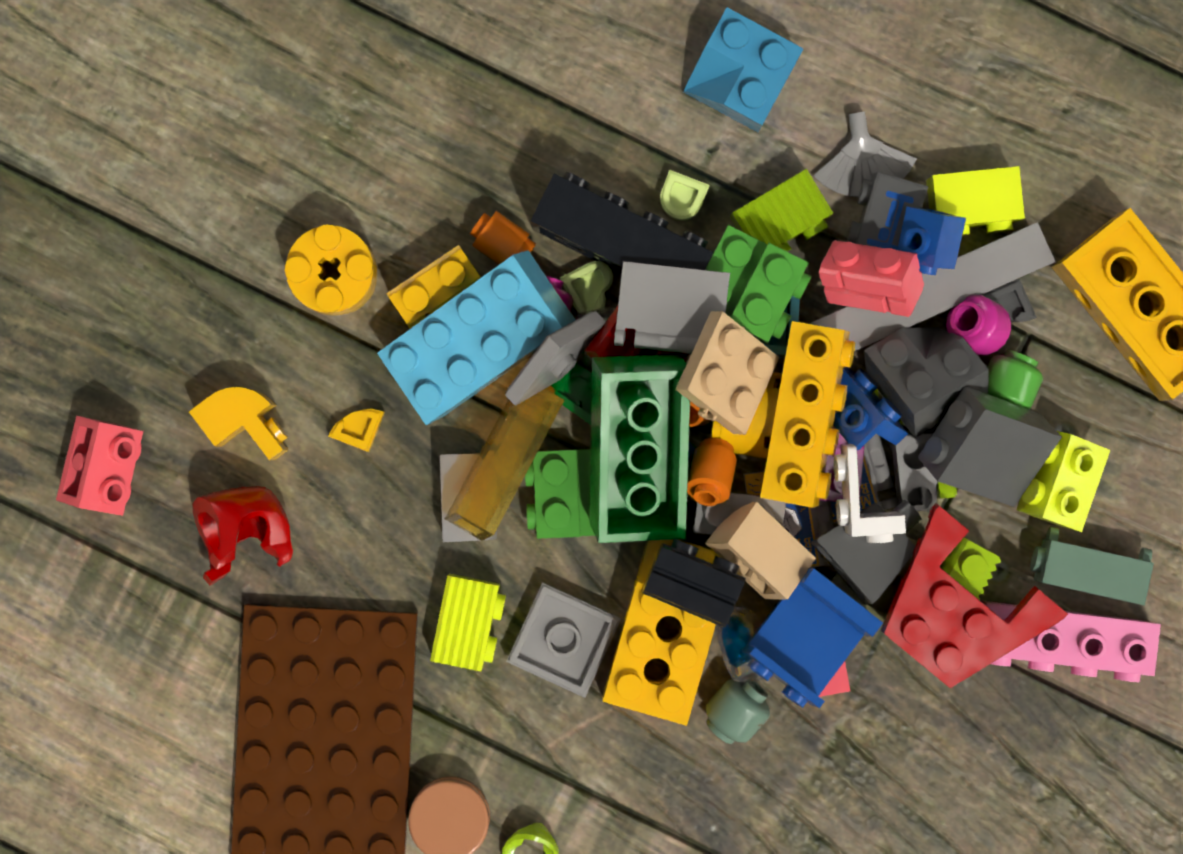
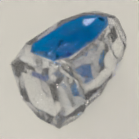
[718,607,763,682]

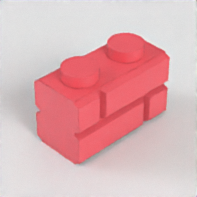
[819,240,924,317]

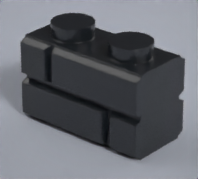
[642,538,746,628]

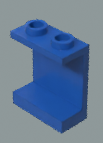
[742,568,883,708]

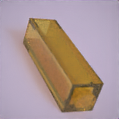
[445,386,564,541]

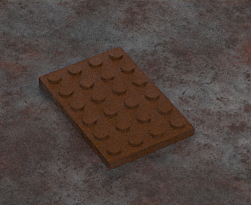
[231,604,418,854]

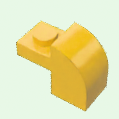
[189,387,288,460]

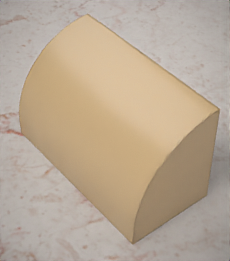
[705,502,816,600]

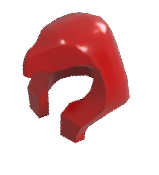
[193,486,293,586]

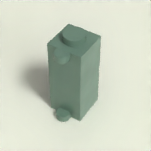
[1030,527,1154,606]

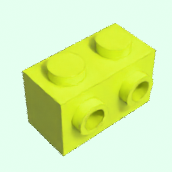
[1016,431,1110,532]

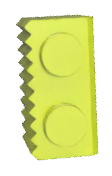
[430,574,506,671]

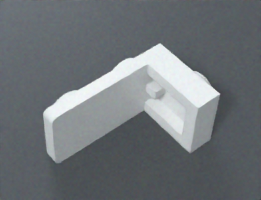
[834,444,906,543]

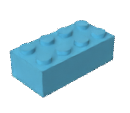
[377,250,575,425]

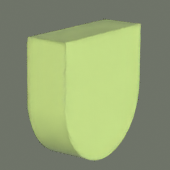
[660,170,710,221]

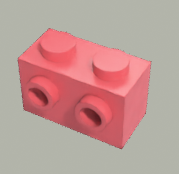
[56,415,143,516]

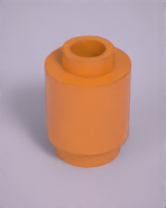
[470,210,536,265]
[687,438,737,506]

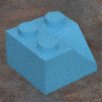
[683,7,804,133]

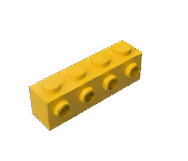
[760,321,855,508]

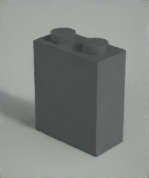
[918,386,1062,507]

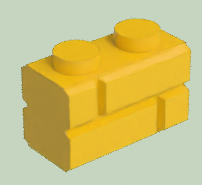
[386,245,481,329]

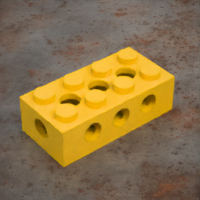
[1051,208,1183,401]
[602,539,719,726]

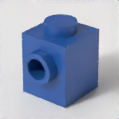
[897,206,966,275]

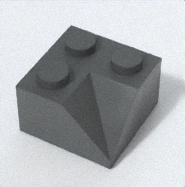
[864,327,988,438]

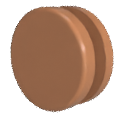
[408,776,490,854]

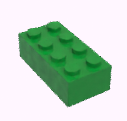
[590,354,690,543]

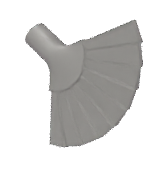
[813,112,917,197]

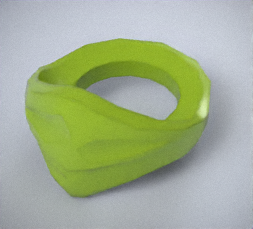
[502,823,559,854]

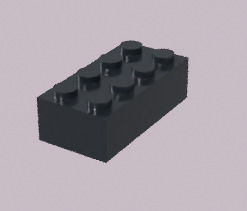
[530,172,713,274]

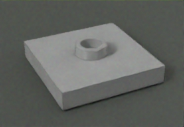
[505,311,606,406]
[506,582,621,698]

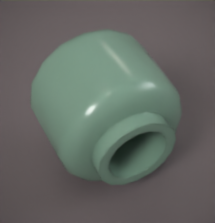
[706,679,770,744]

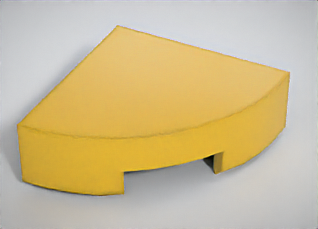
[328,409,385,452]

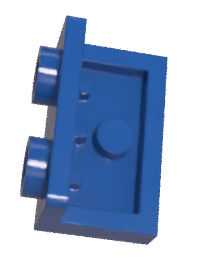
[833,367,909,450]

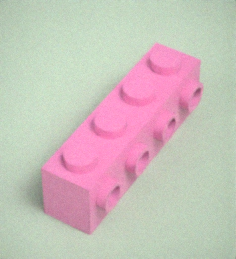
[980,600,1161,682]

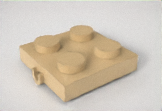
[675,311,780,435]

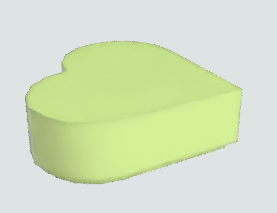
[560,261,613,316]

